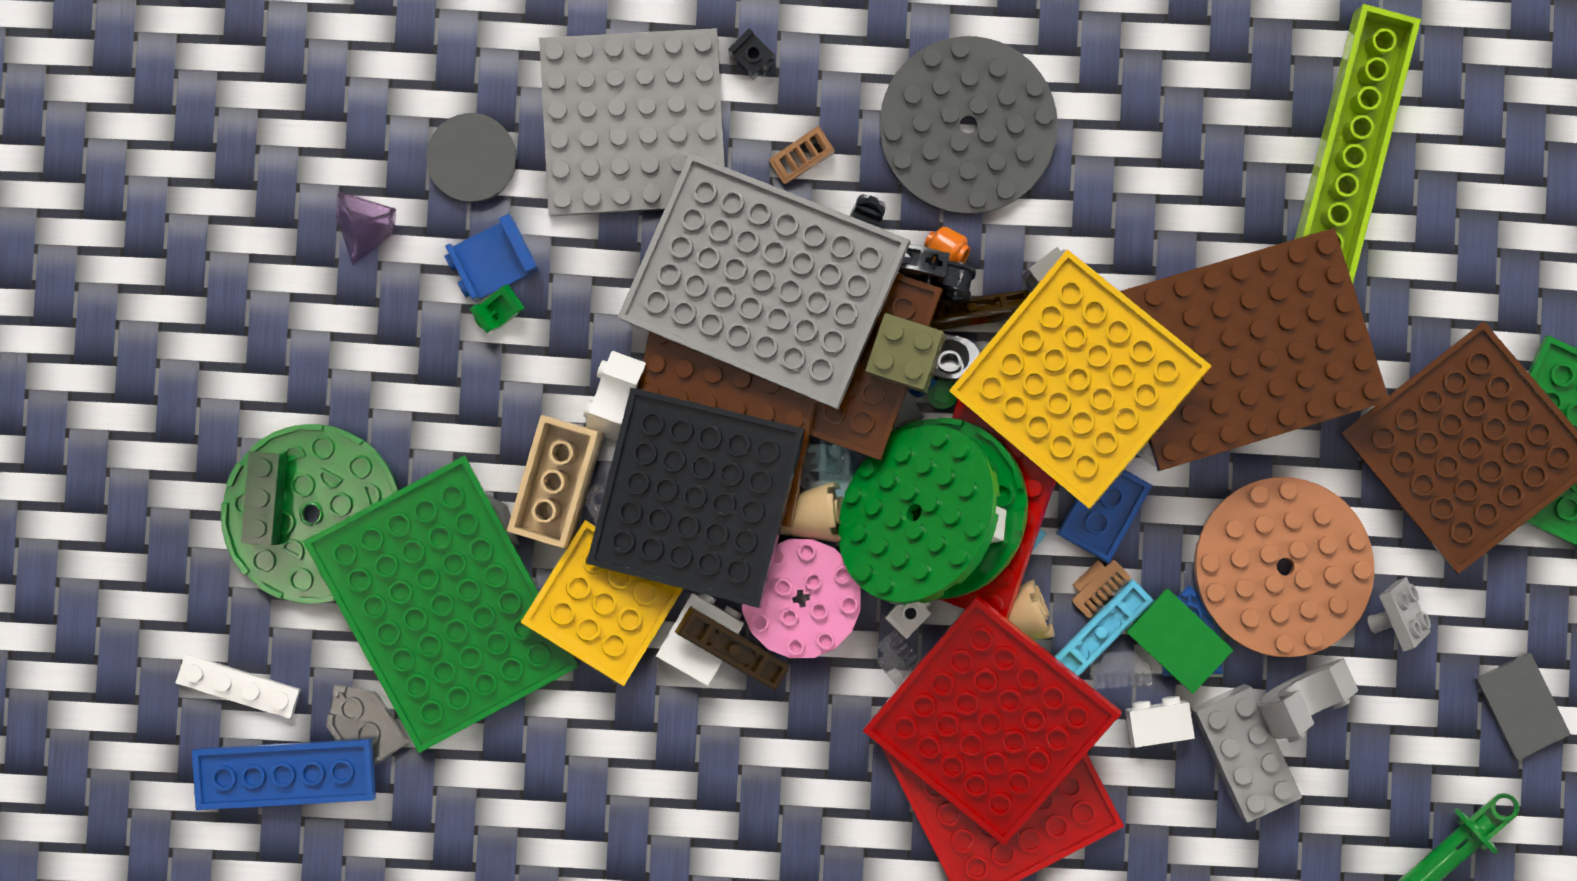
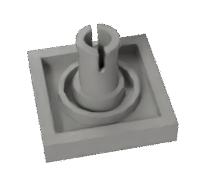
[1367,577,1431,652]

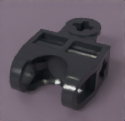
[898,244,976,303]

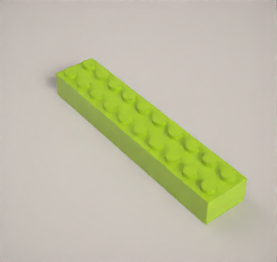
[1295,4,1421,284]

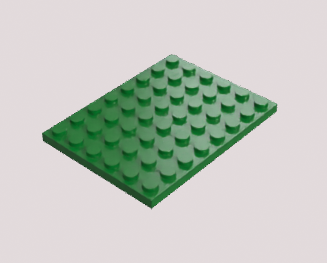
[303,455,579,753]

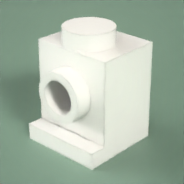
[884,602,931,639]

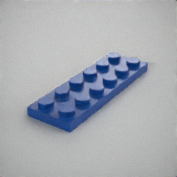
[192,738,376,810]

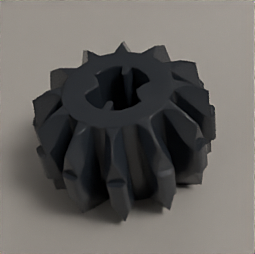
[850,194,886,227]

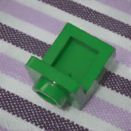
[470,284,525,333]

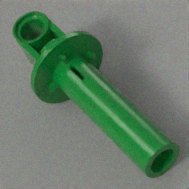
[1398,793,1519,881]

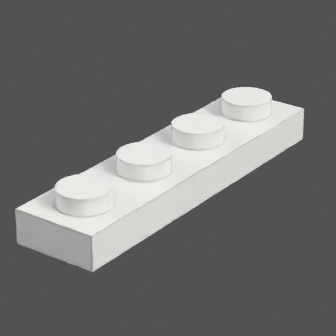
[176,654,301,719]

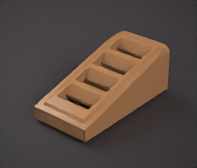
[768,126,835,185]

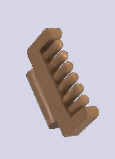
[1071,560,1130,618]

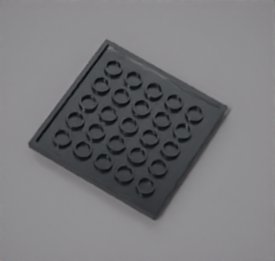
[586,388,806,608]

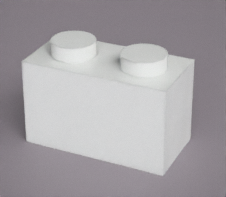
[1125,696,1195,748]

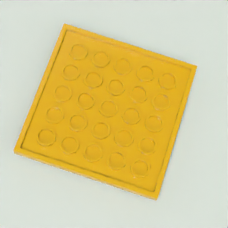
[949,249,1212,509]

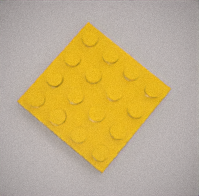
[520,520,683,686]

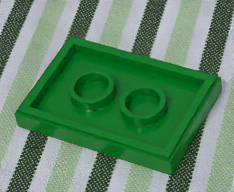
[1125,588,1234,694]

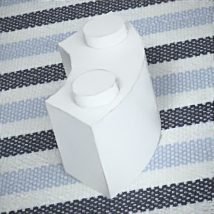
[583,351,646,441]

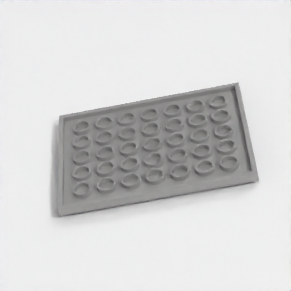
[617,153,911,410]

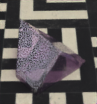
[336,191,396,265]

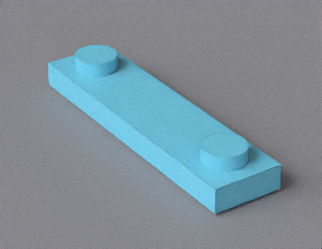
[1054,579,1154,676]

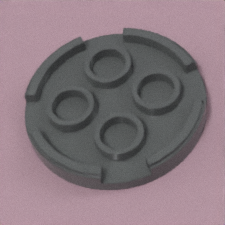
[426,113,516,202]

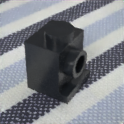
[728,28,775,80]

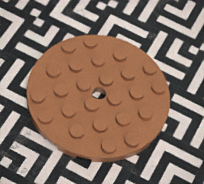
[1194,477,1374,657]

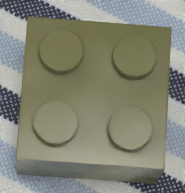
[865,313,946,394]

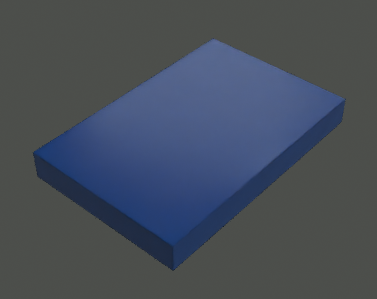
[1056,470,1152,563]

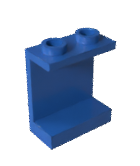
[444,213,539,302]

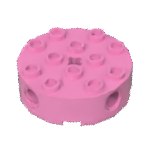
[742,539,861,658]

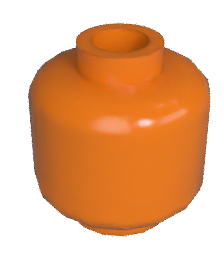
[924,227,971,263]

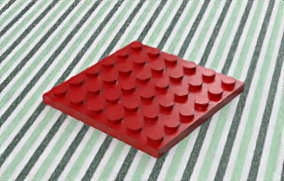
[863,595,1121,845]
[881,746,1124,881]

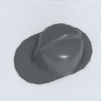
[933,334,979,382]

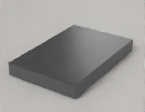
[1474,653,1571,761]

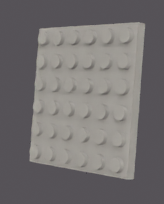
[539,28,725,216]

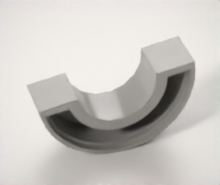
[1257,658,1359,743]

